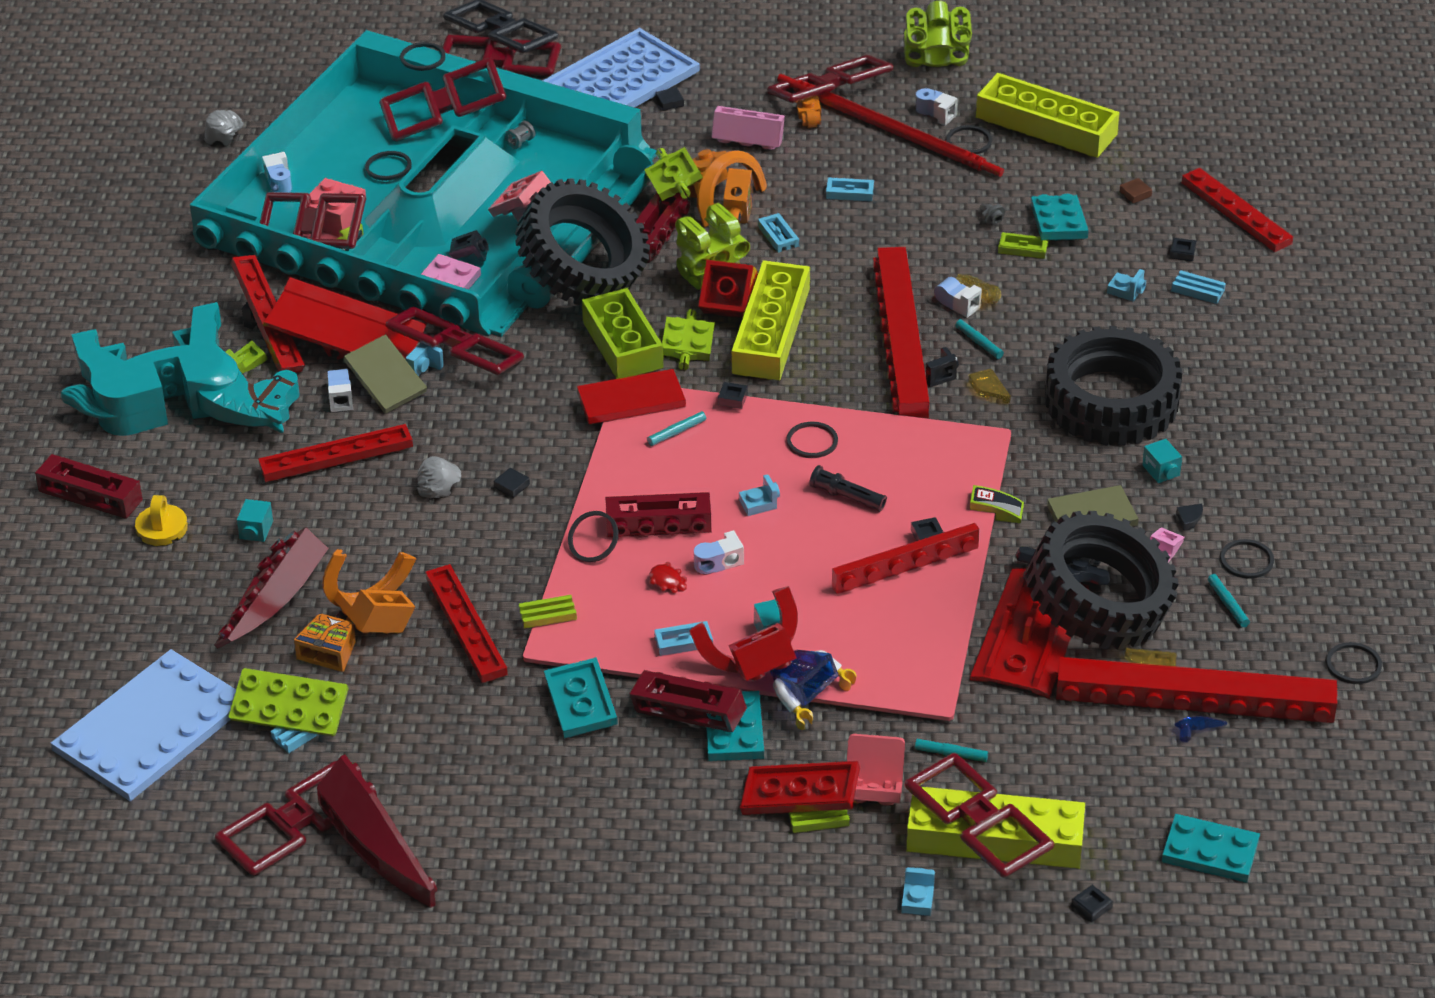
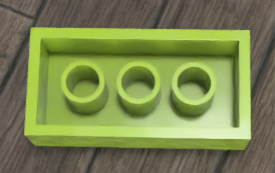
[582,288,664,379]

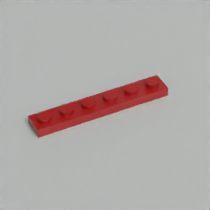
[1181,167,1293,252]
[231,255,305,372]
[258,424,413,482]
[832,523,980,594]
[426,564,508,683]

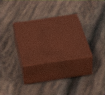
[1119,178,1152,203]

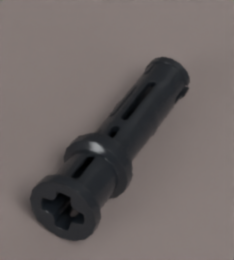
[809,465,887,511]

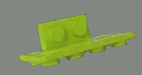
[229,668,349,737]

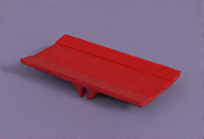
[263,277,427,360]
[970,569,1089,699]

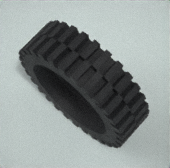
[515,179,650,305]

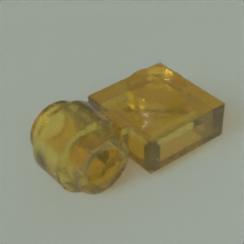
[956,274,1001,304]

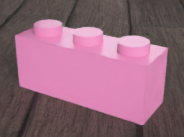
[712,106,785,149]

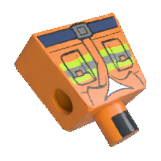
[723,168,753,224]
[294,611,356,672]

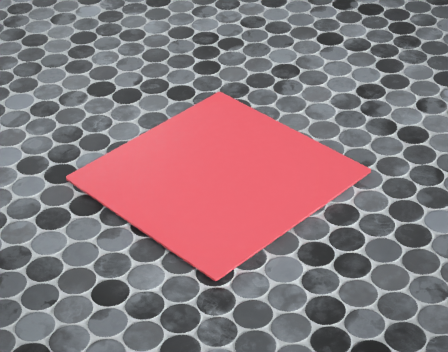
[523,388,1011,721]

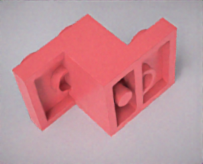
[488,171,565,222]
[302,178,366,239]

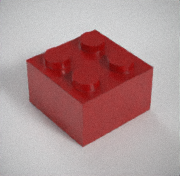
[698,259,758,318]

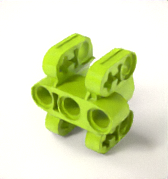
[903,1,972,67]
[675,203,750,290]

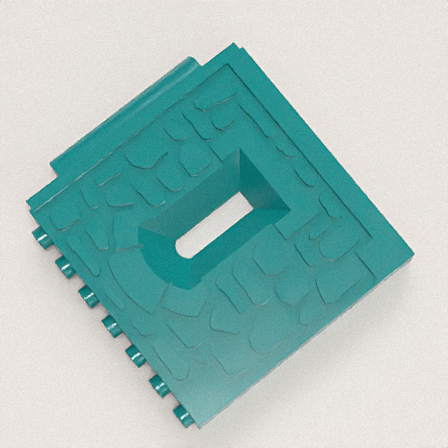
[190,30,657,337]

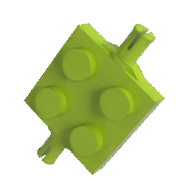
[645,147,703,201]
[662,309,715,370]

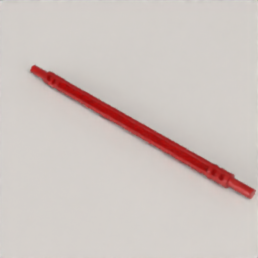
[777,74,1004,177]

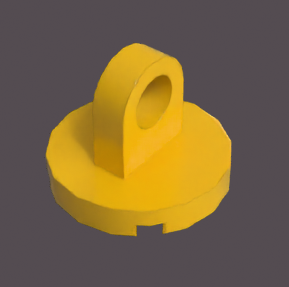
[135,495,188,546]

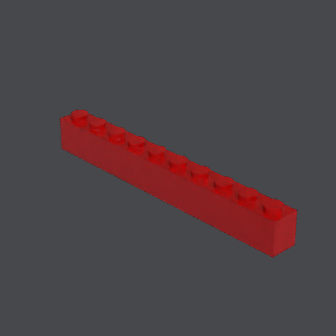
[873,247,930,419]
[1056,657,1337,723]

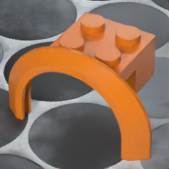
[687,149,767,227]
[322,549,416,634]

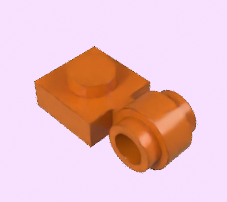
[796,96,821,128]

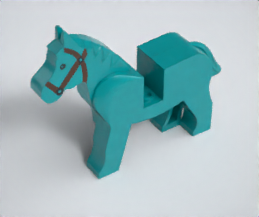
[61,302,300,436]

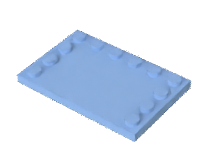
[543,28,700,107]
[51,649,236,801]

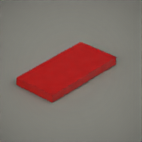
[577,369,686,424]
[740,761,860,815]

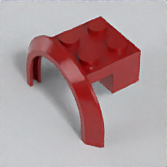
[689,586,798,681]

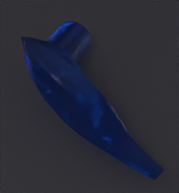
[1174,716,1227,742]

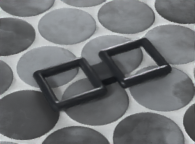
[443,0,559,54]

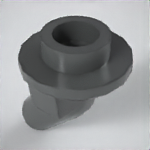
[979,204,1005,225]

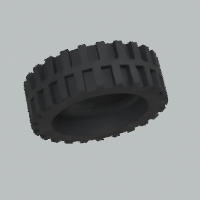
[1045,326,1182,446]
[1027,511,1179,650]

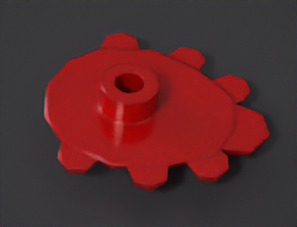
[649,562,687,593]

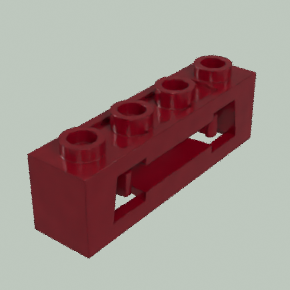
[636,192,690,263]
[35,454,143,519]
[605,492,712,537]
[630,670,747,732]

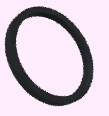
[400,42,446,71]
[946,125,992,154]
[365,151,412,181]
[787,422,838,458]
[568,511,618,562]
[1220,539,1274,578]
[1326,642,1382,684]

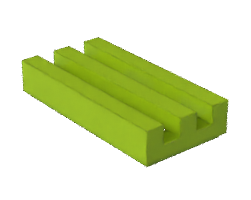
[998,232,1048,259]
[519,595,577,629]
[789,810,850,833]

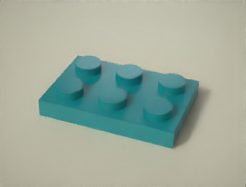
[1030,194,1089,240]
[544,657,618,738]
[706,691,764,761]
[1162,813,1260,883]

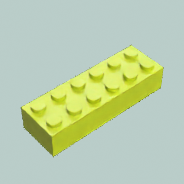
[976,73,1120,158]
[732,260,810,380]
[907,787,1085,869]

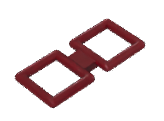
[442,35,561,76]
[767,55,893,103]
[379,58,506,141]
[259,192,366,249]
[385,307,524,375]
[904,753,1054,877]
[214,761,336,875]

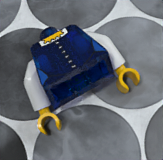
[770,649,857,730]

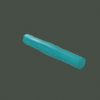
[955,319,1004,359]
[647,411,706,446]
[1207,574,1250,627]
[915,739,989,762]

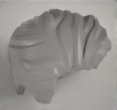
[204,110,244,146]
[417,456,461,499]

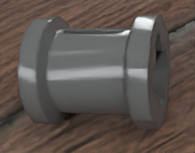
[505,121,535,149]

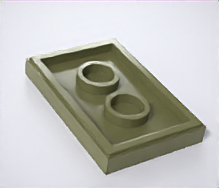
[344,334,427,414]
[1047,485,1139,527]

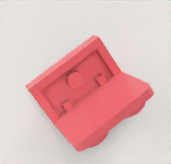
[847,734,905,805]

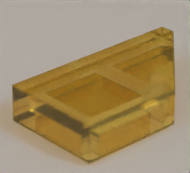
[968,368,1011,403]
[1125,648,1177,666]

